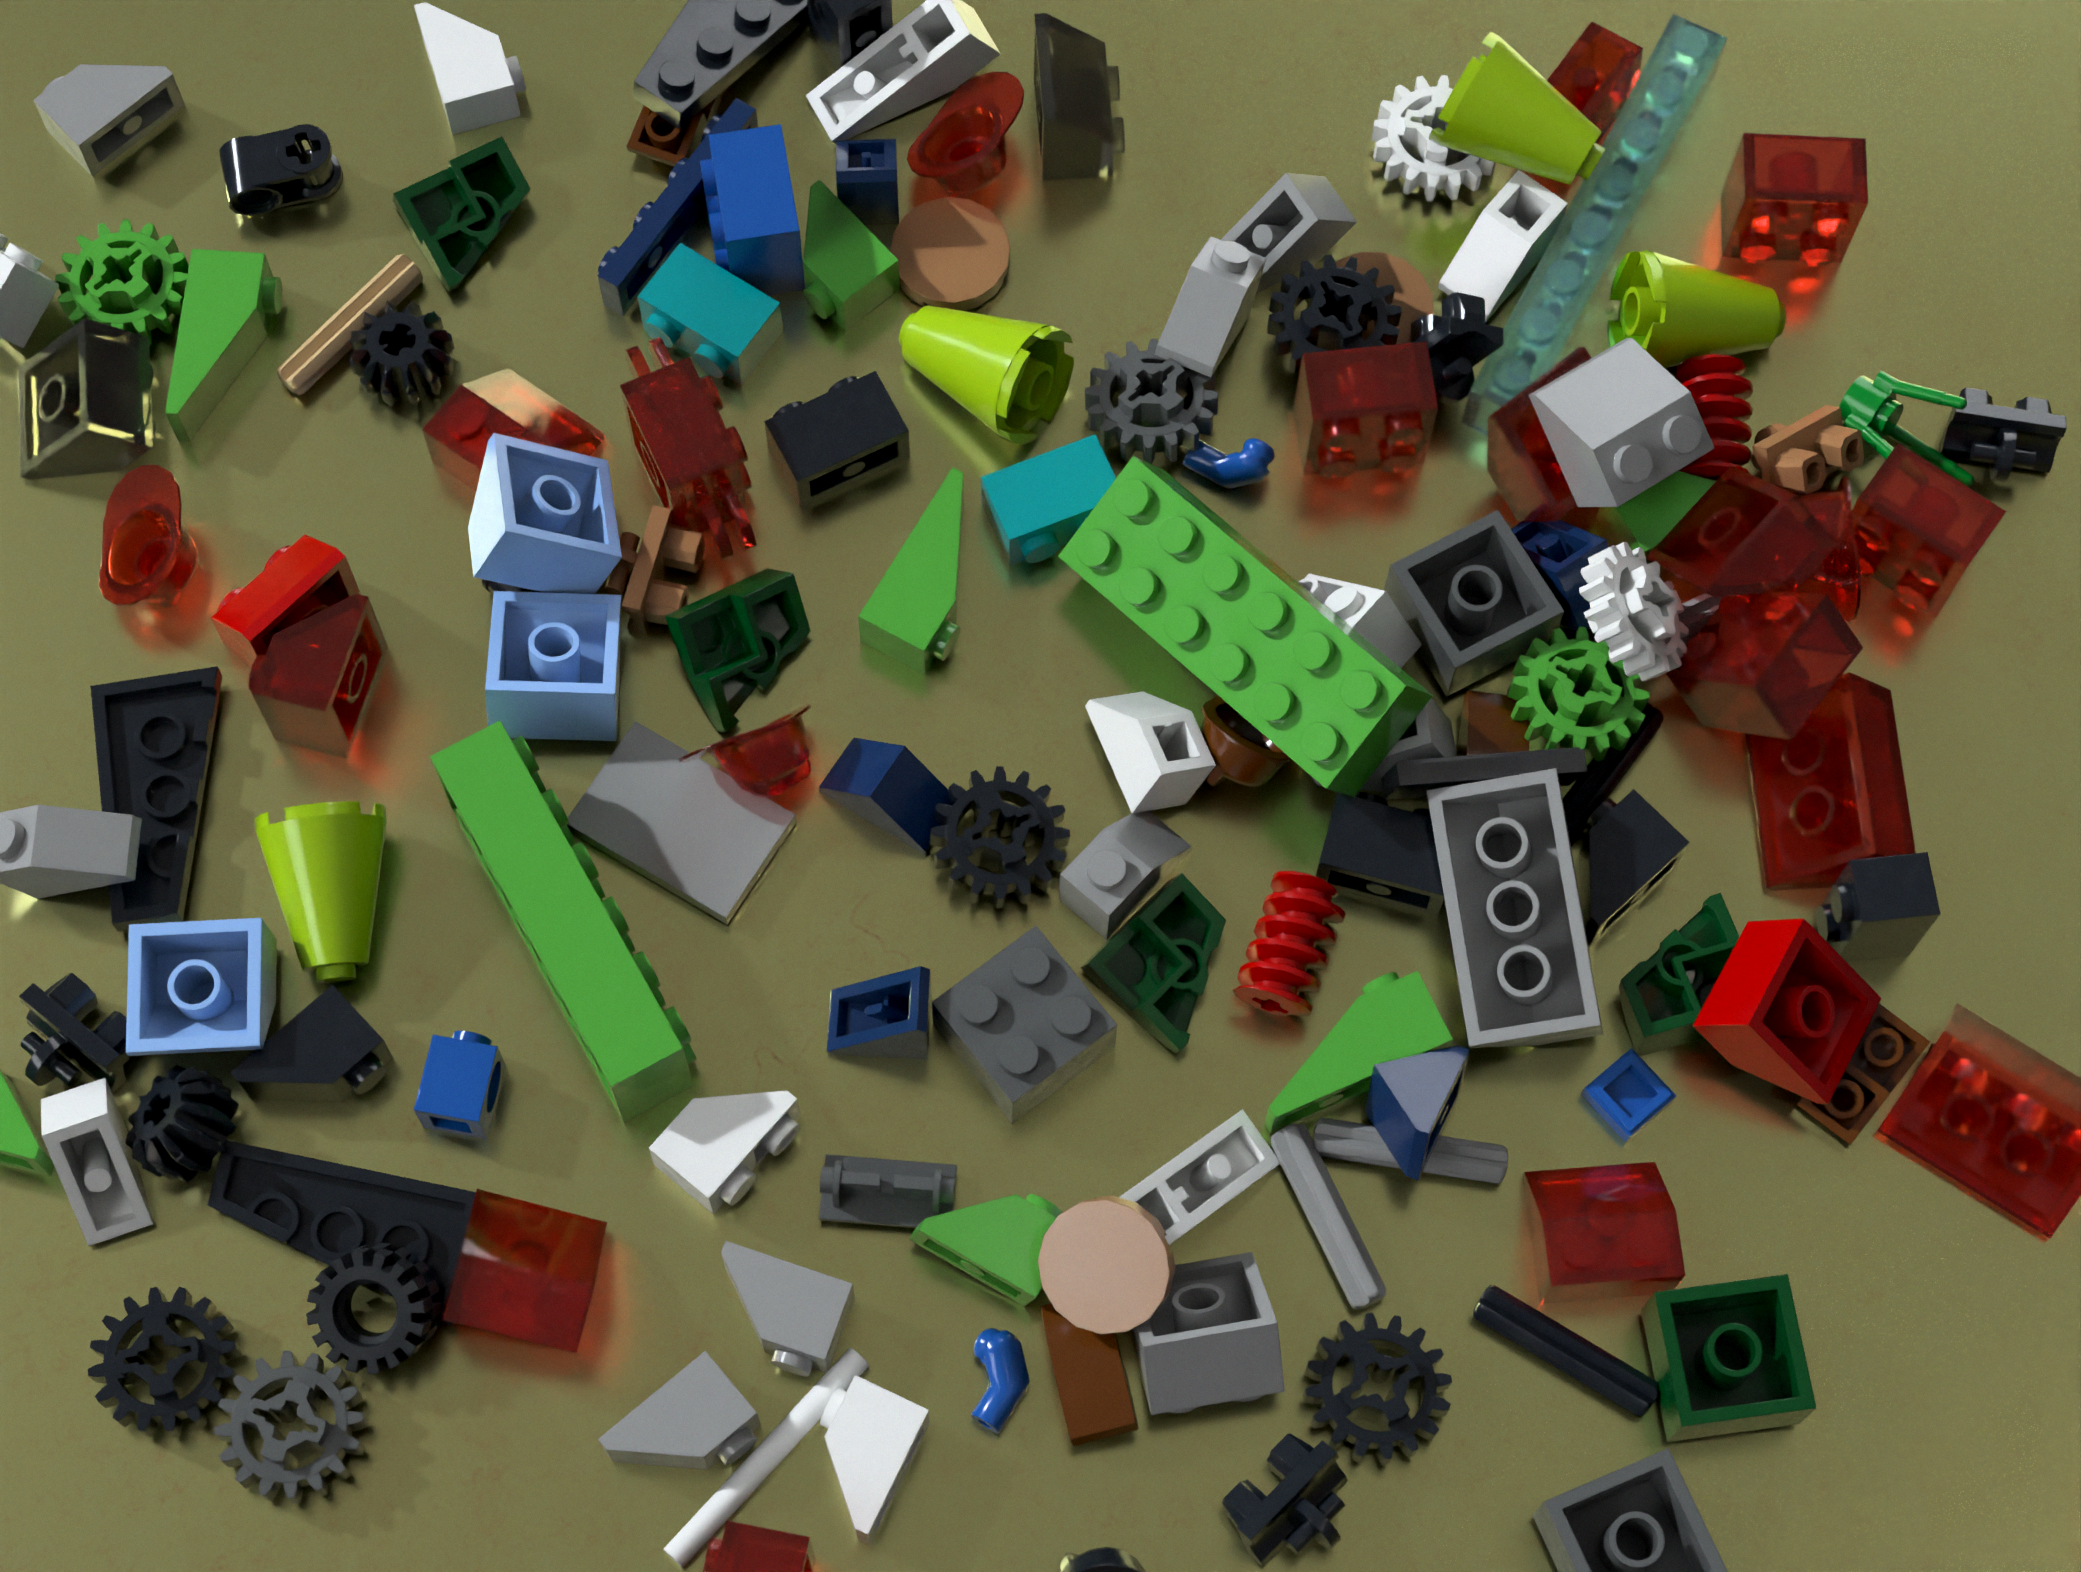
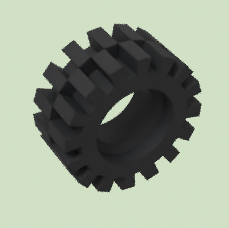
[306,1243,441,1374]

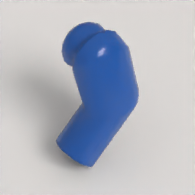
[1182,438,1275,489]
[971,1328,1030,1434]

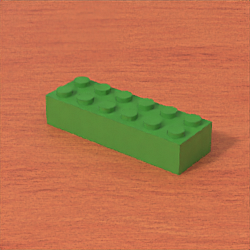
[1058,456,1433,797]
[430,721,697,1123]

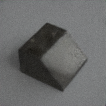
[1033,13,1125,181]
[18,318,156,480]

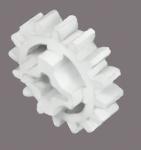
[1371,75,1496,201]
[1579,542,1689,681]

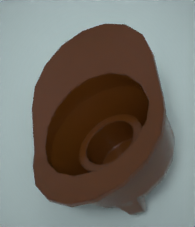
[1200,695,1292,787]

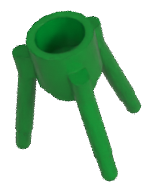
[1839,370,1975,489]

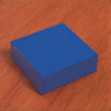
[1581,1048,1676,1143]

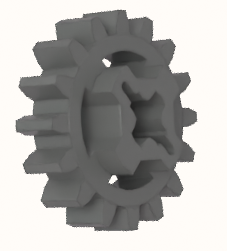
[1085,339,1218,464]
[214,1350,368,1504]

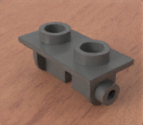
[819,1154,957,1228]

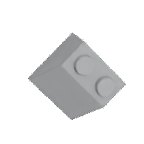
[1529,338,1715,507]
[1131,1252,1285,1415]

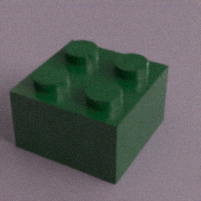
[1641,1274,1816,1442]

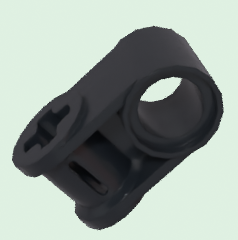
[219,124,343,216]

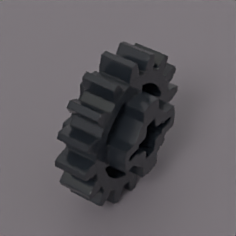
[1267,254,1402,386]
[929,766,1070,908]
[88,1287,242,1437]
[1303,1313,1452,1465]

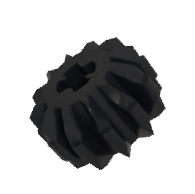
[349,300,455,407]
[125,1065,239,1183]

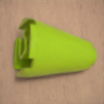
[1429,32,1606,185]
[1608,250,1786,368]
[899,305,1074,445]
[254,801,387,983]

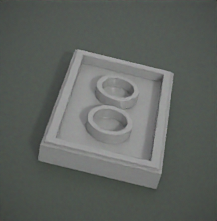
[567,721,797,924]

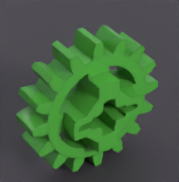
[55,219,189,350]
[1507,626,1650,761]

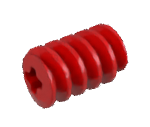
[1675,354,1753,488]
[1233,871,1346,1016]

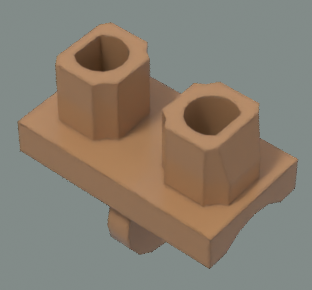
[1751,405,1864,506]
[605,505,705,634]

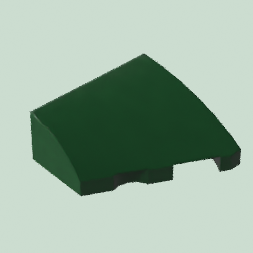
[393,136,531,292]
[665,568,811,732]
[1081,873,1226,1053]
[1619,893,1739,1057]

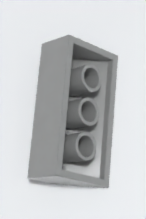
[1427,768,1604,1048]

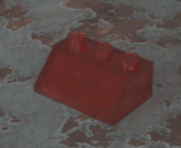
[1742,672,1916,891]
[1877,1003,2081,1238]

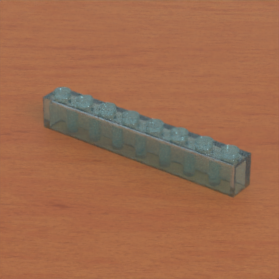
[1461,14,1727,449]

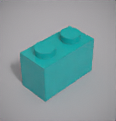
[637,243,783,385]
[981,434,1116,566]

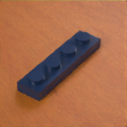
[597,98,758,317]

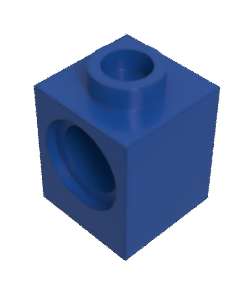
[414,1031,506,1139]

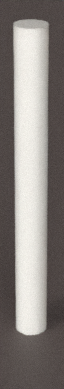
[663,1347,869,1568]

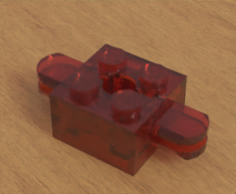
[620,336,757,561]

